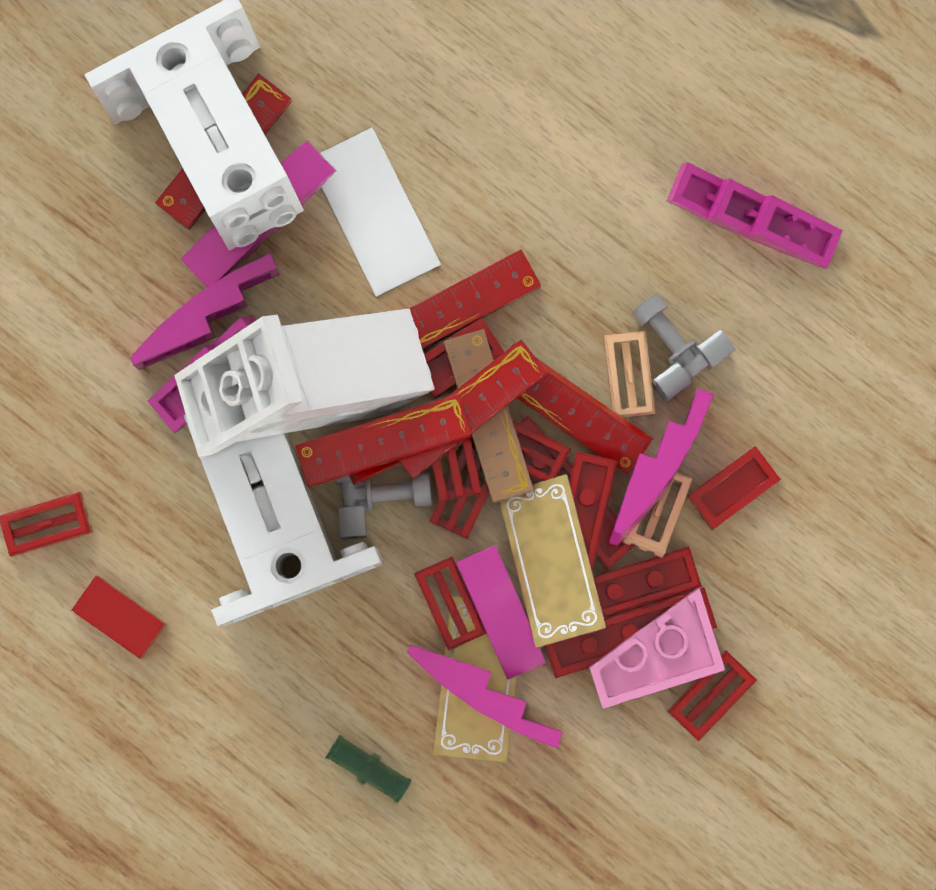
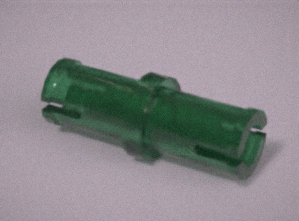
[325,735,412,803]

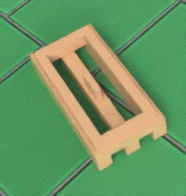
[603,331,656,418]
[623,473,692,558]

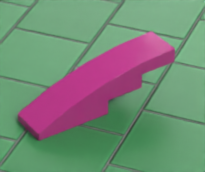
[181,141,337,287]
[666,162,843,269]
[130,253,280,370]
[609,388,714,546]
[407,645,562,749]

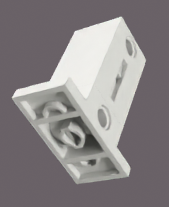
[84,0,304,251]
[174,308,435,457]
[184,415,384,626]

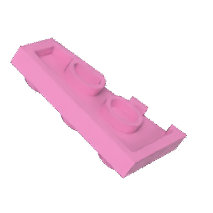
[589,588,725,709]

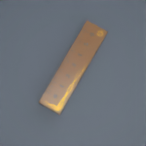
[444,329,534,504]

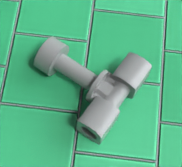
[632,293,736,402]
[336,472,432,539]

